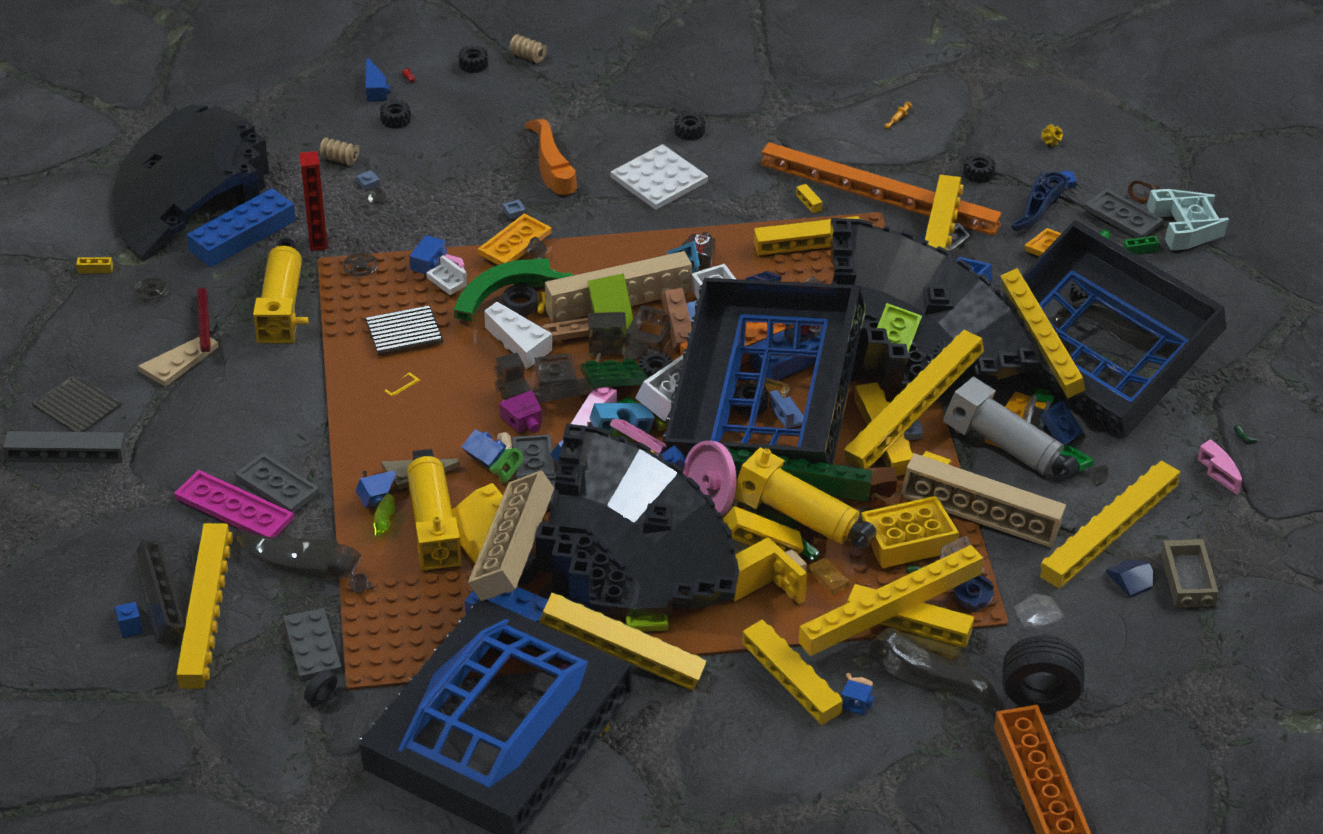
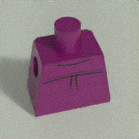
[499,390,542,433]

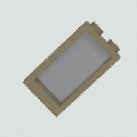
[1161,539,1218,608]

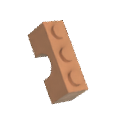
[661,288,692,350]

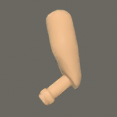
[846,673,873,686]

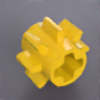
[1041,124,1063,146]

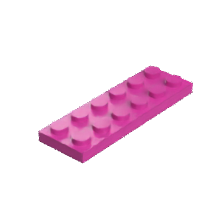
[174,470,294,543]

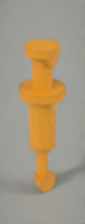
[884,102,912,129]

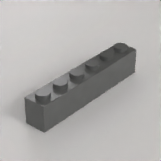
[3,431,126,463]

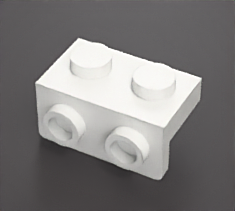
[426,255,467,295]

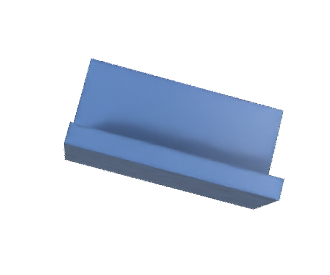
[769,390,804,429]

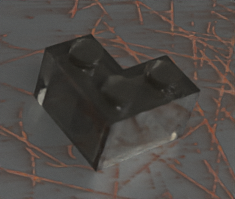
[494,353,531,401]

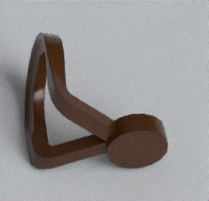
[1128,180,1160,204]

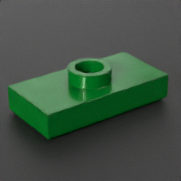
[1061,444,1094,472]

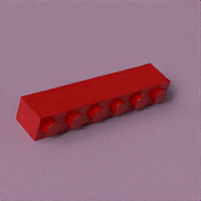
[299,151,328,251]

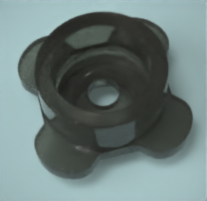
[348,573,372,593]

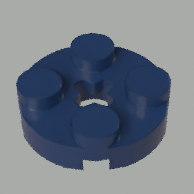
[952,575,994,612]

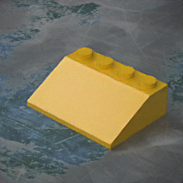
[452,483,533,564]
[861,496,959,568]

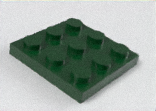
[580,359,648,387]

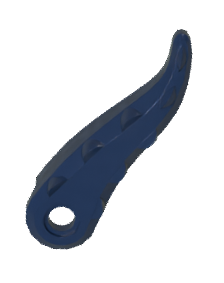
[1011,172,1068,231]

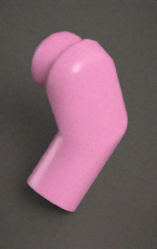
[445,254,465,269]

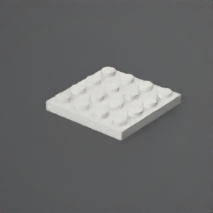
[610,144,708,210]

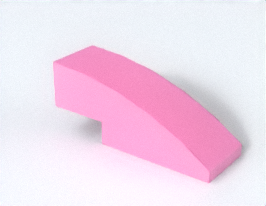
[1198,439,1242,495]

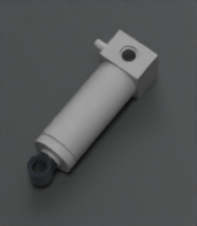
[943,377,1079,481]

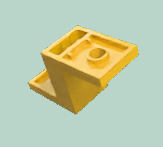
[733,537,807,604]

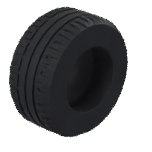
[1002,635,1085,713]

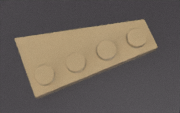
[138,336,218,387]

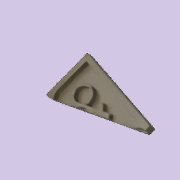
[381,458,460,491]

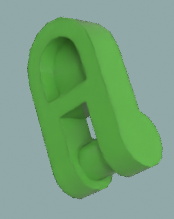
[489,448,523,483]

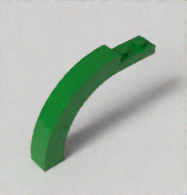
[454,260,574,322]

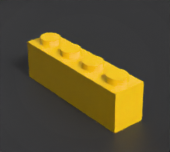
[723,506,804,555]

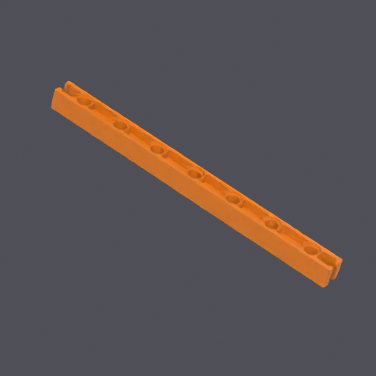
[761,142,1002,236]

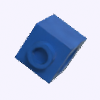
[841,679,875,716]

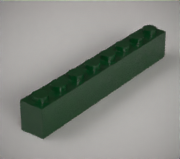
[726,447,873,502]

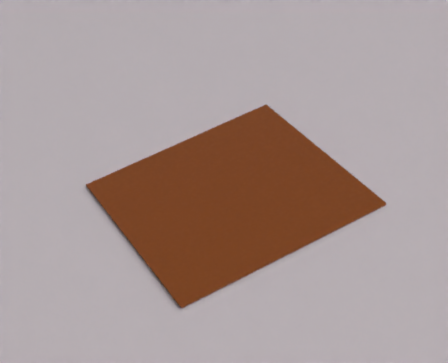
[318,212,1008,690]

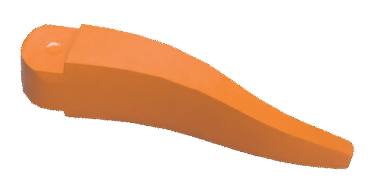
[525,119,577,195]

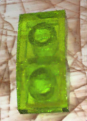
[374,493,395,538]

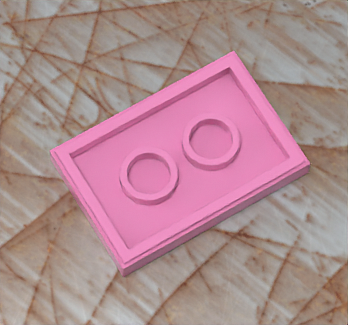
[610,419,668,454]

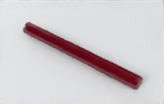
[197,288,211,353]

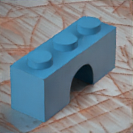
[589,403,654,433]

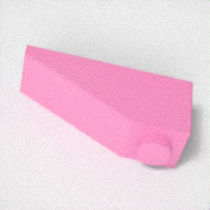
[571,386,617,426]

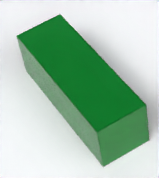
[1123,236,1160,254]

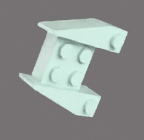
[1147,189,1229,250]

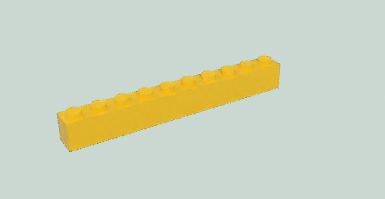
[844,330,984,468]
[1040,460,1181,589]
[177,523,233,689]
[799,545,983,656]

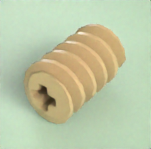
[510,34,547,63]
[320,137,359,166]

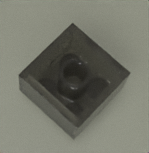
[588,312,626,356]

